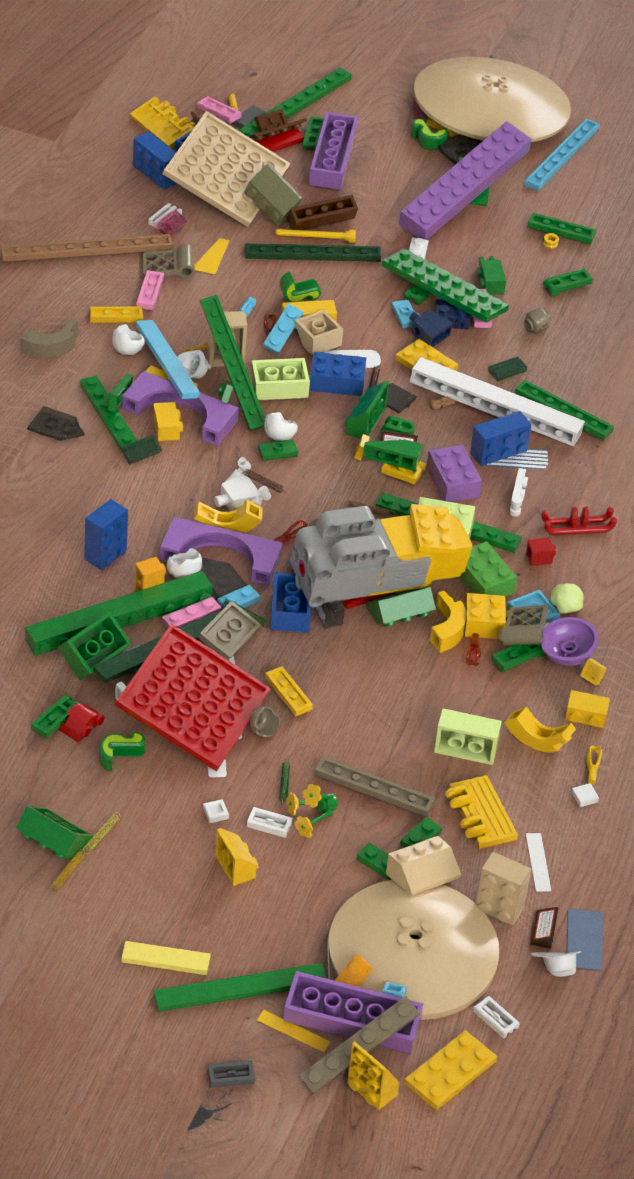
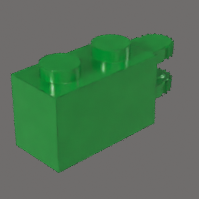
[477,256,506,295]

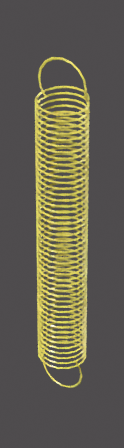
[83,812,120,854]

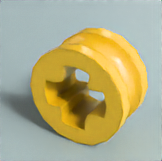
[543,233,559,248]

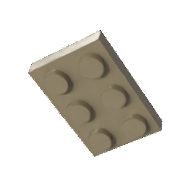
[197,601,261,661]

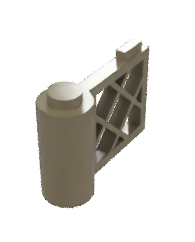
[143,244,195,279]
[499,605,549,646]

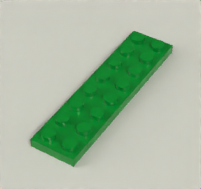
[382,249,509,323]

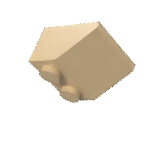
[294,310,343,356]

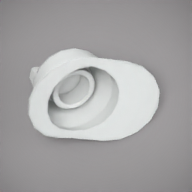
[177,350,211,379]
[530,951,581,977]

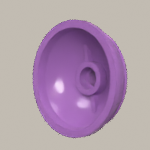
[540,617,599,666]

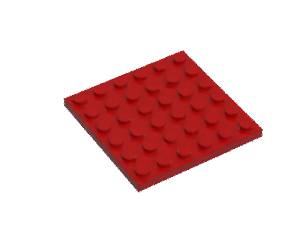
[115,623,271,772]

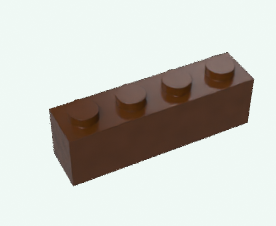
[287,194,358,230]

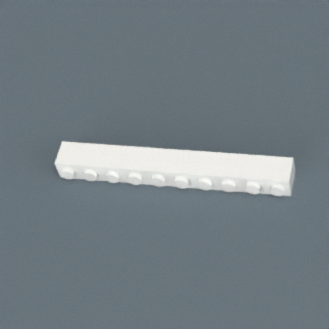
[410,357,585,447]

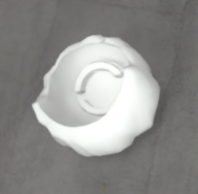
[112,324,145,355]
[264,412,298,441]
[167,548,202,579]

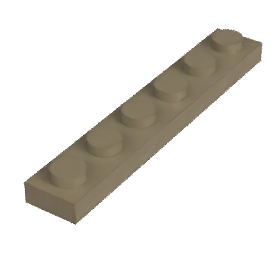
[314,756,435,817]
[300,996,420,1095]

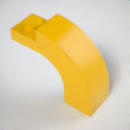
[194,500,263,533]
[430,591,467,653]
[504,707,576,753]

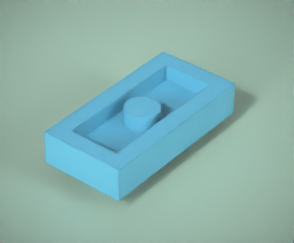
[217,584,260,610]

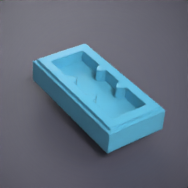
[391,300,414,328]

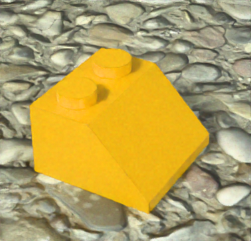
[215,828,258,886]

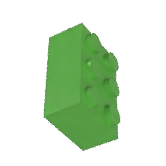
[460,542,517,597]

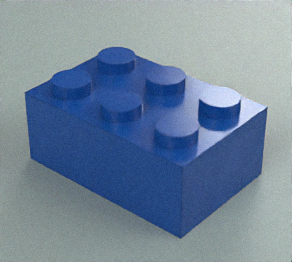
[132,132,177,190]
[309,352,367,396]
[470,411,532,466]
[84,499,128,570]
[270,573,311,633]

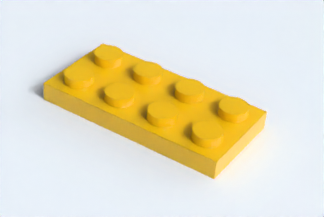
[404,1030,498,1111]

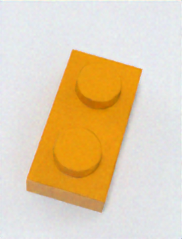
[334,954,374,987]

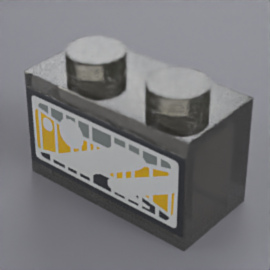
[314,600,345,629]

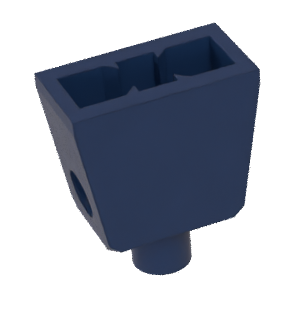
[409,310,453,347]

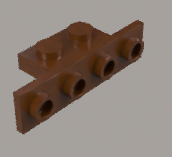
[249,109,307,141]

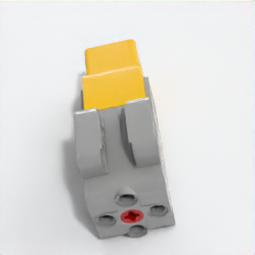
[290,506,472,607]

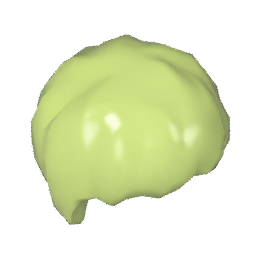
[550,583,584,614]

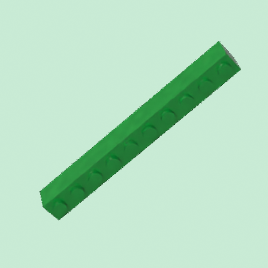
[25,571,212,656]

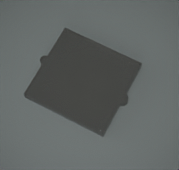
[386,383,417,413]

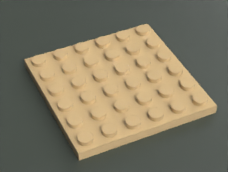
[162,111,291,227]

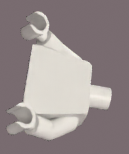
[214,457,271,511]

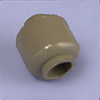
[524,308,551,333]

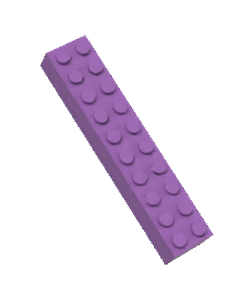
[399,121,532,240]

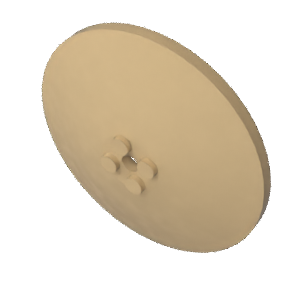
[328,880,499,1020]

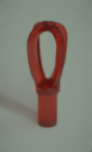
[263,314,277,337]
[273,520,308,543]
[466,633,481,666]

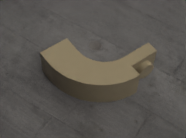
[21,319,79,358]

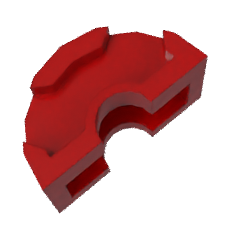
[60,703,105,742]

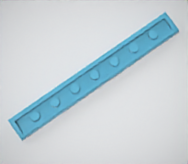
[524,119,600,191]
[136,320,200,399]

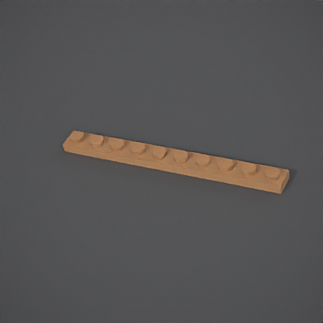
[1,234,173,262]

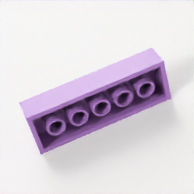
[309,112,358,190]
[284,971,423,1054]

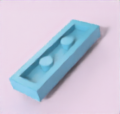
[263,303,304,355]

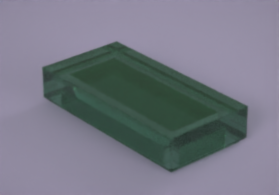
[488,356,527,382]
[121,435,162,465]

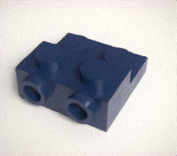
[435,299,470,330]

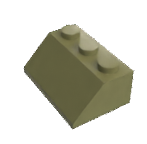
[244,163,302,226]

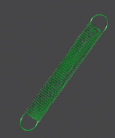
[219,597,271,628]
[279,759,290,806]

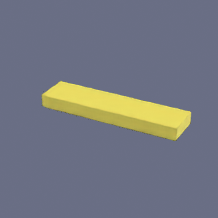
[122,941,211,975]

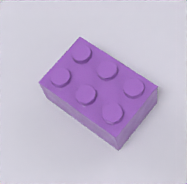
[427,445,482,502]

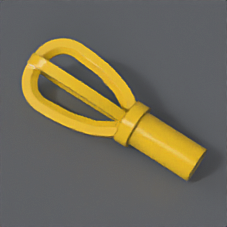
[586,745,602,784]

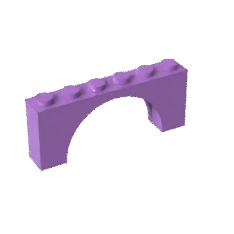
[122,371,239,446]
[160,517,283,586]

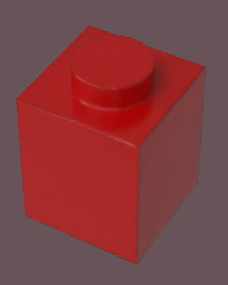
[526,537,556,566]

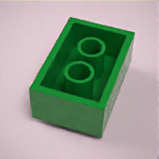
[57,612,132,680]

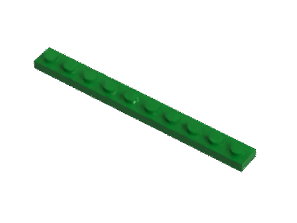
[238,68,352,140]

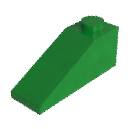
[363,439,423,471]

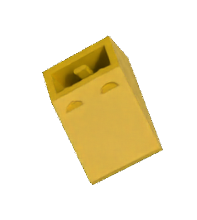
[347,1041,399,1110]

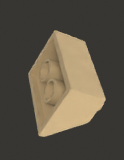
[386,836,461,896]

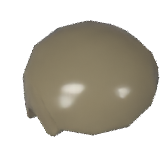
[249,705,280,738]

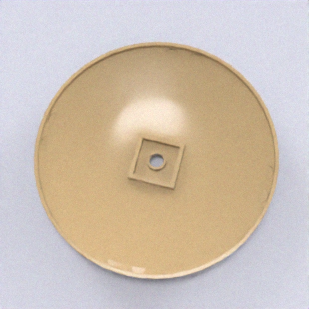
[413,57,571,142]

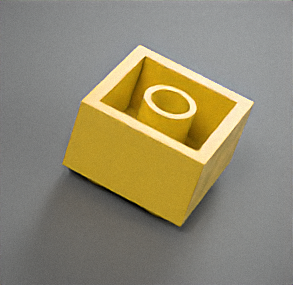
[465,593,506,639]

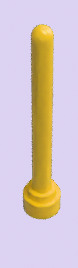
[275,229,356,243]

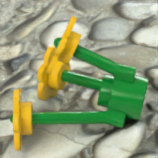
[286,784,338,838]

